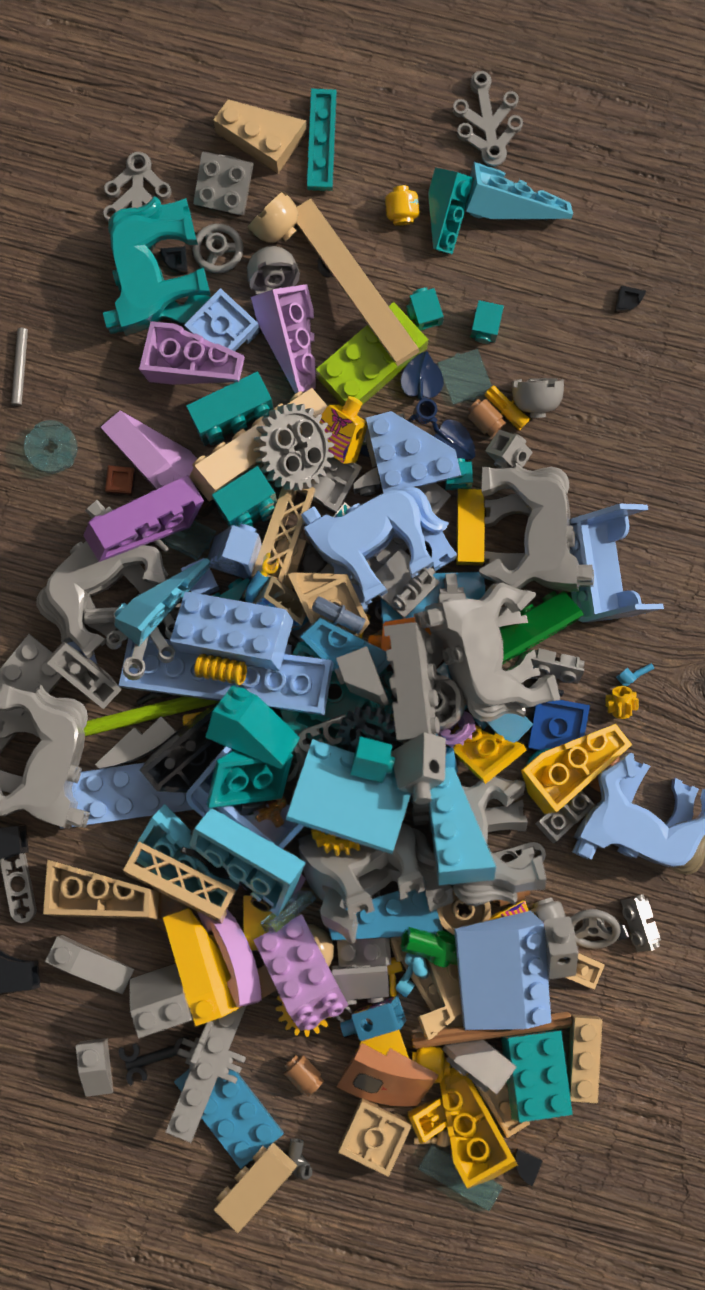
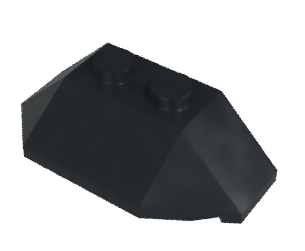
[140,703,234,793]

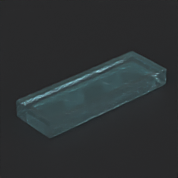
[418,1144,503,1212]

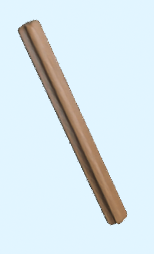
[412,1012,572,1049]

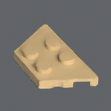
[288,572,370,636]

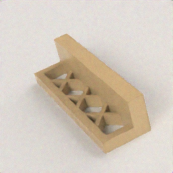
[251,486,315,583]
[123,842,236,924]

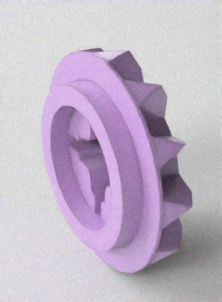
[437,711,476,748]

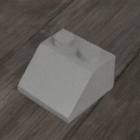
[332,964,389,1005]

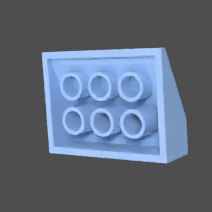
[454,911,551,1030]

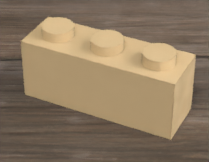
[567,1014,602,1103]
[214,1143,297,1233]

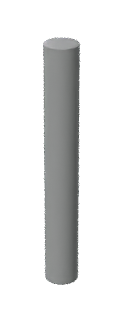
[11,328,28,406]

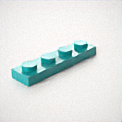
[307,88,337,191]

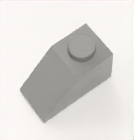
[335,646,389,705]
[76,1038,113,1097]

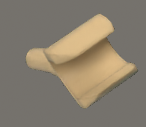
[414,1129,450,1147]

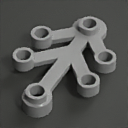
[453,71,523,166]
[103,152,171,222]
[106,586,176,680]

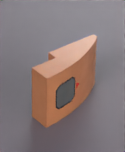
[337,1043,438,1107]

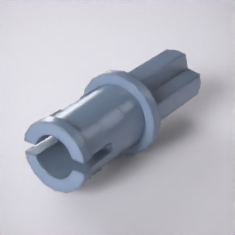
[312,596,366,634]

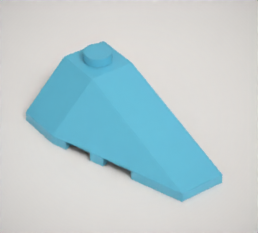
[466,162,573,219]
[114,558,210,646]

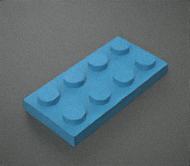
[174,1069,284,1169]

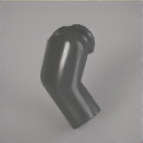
[288,1138,312,1180]

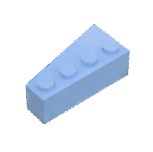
[207,524,262,581]

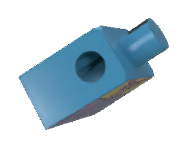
[340,995,407,1041]

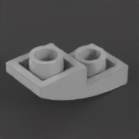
[353,467,380,496]
[535,790,595,844]

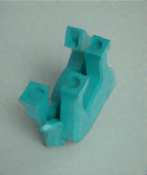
[103,196,211,336]

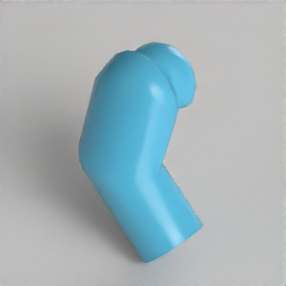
[405,953,430,979]

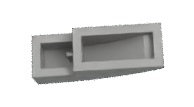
[95,717,176,769]

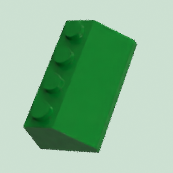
[499,591,584,665]

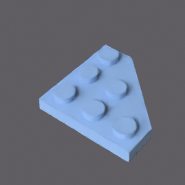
[366,411,462,493]

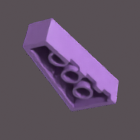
[83,475,204,562]

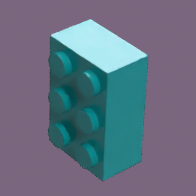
[186,371,274,446]
[212,466,277,528]
[501,1030,573,1123]

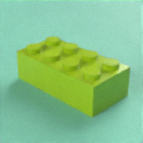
[316,302,429,406]

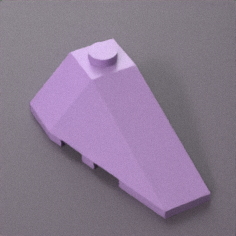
[251,284,316,393]
[139,321,245,385]
[101,411,197,490]

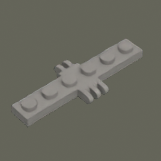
[166,1005,247,1143]

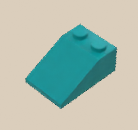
[206,685,300,769]
[207,750,293,808]

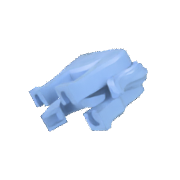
[301,487,457,613]

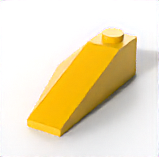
[521,724,632,814]
[163,908,243,1026]
[440,1067,518,1189]

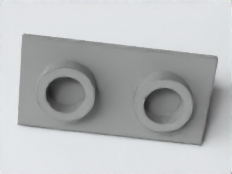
[531,648,584,684]
[621,894,661,952]

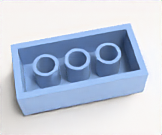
[170,591,293,671]

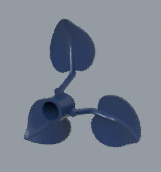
[360,351,475,461]

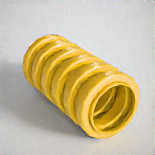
[194,654,247,686]

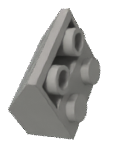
[442,1040,517,1094]

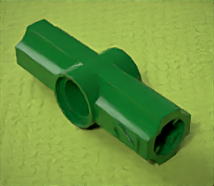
[400,927,458,967]

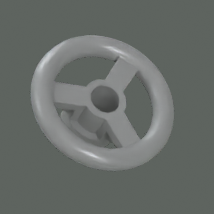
[192,224,243,273]
[571,909,621,949]

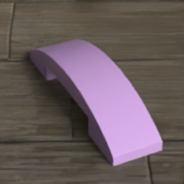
[197,909,262,1007]

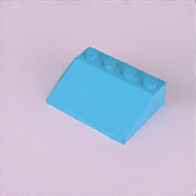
[286,739,411,854]

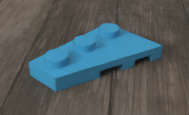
[301,617,390,684]

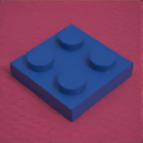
[528,700,590,750]

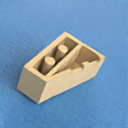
[213,100,307,173]

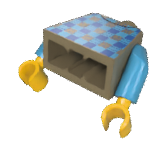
[245,553,309,630]

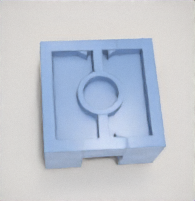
[184,288,260,351]

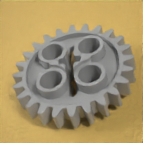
[253,403,334,491]

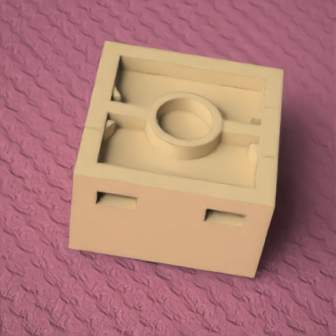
[338,1098,412,1177]

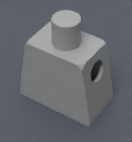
[391,732,446,805]
[542,917,578,979]

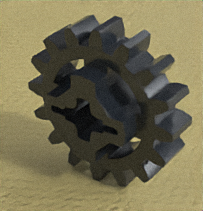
[338,706,397,752]

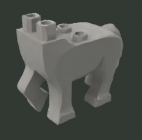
[479,463,594,592]
[36,500,167,659]
[414,583,560,721]
[0,684,90,829]
[411,776,546,906]
[298,822,453,943]

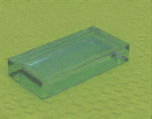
[260,890,316,933]

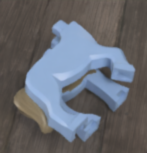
[572,753,705,875]

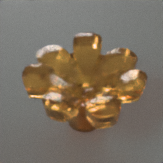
[255,798,287,828]

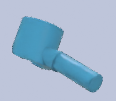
[616,663,654,686]

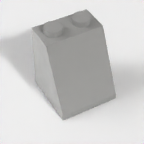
[130,964,193,1038]

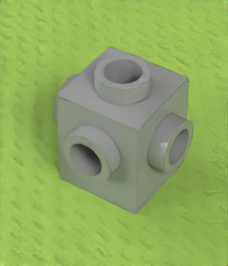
[485,430,533,469]

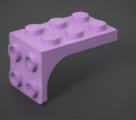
[254,914,348,1031]

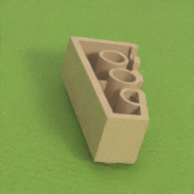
[43,860,159,919]

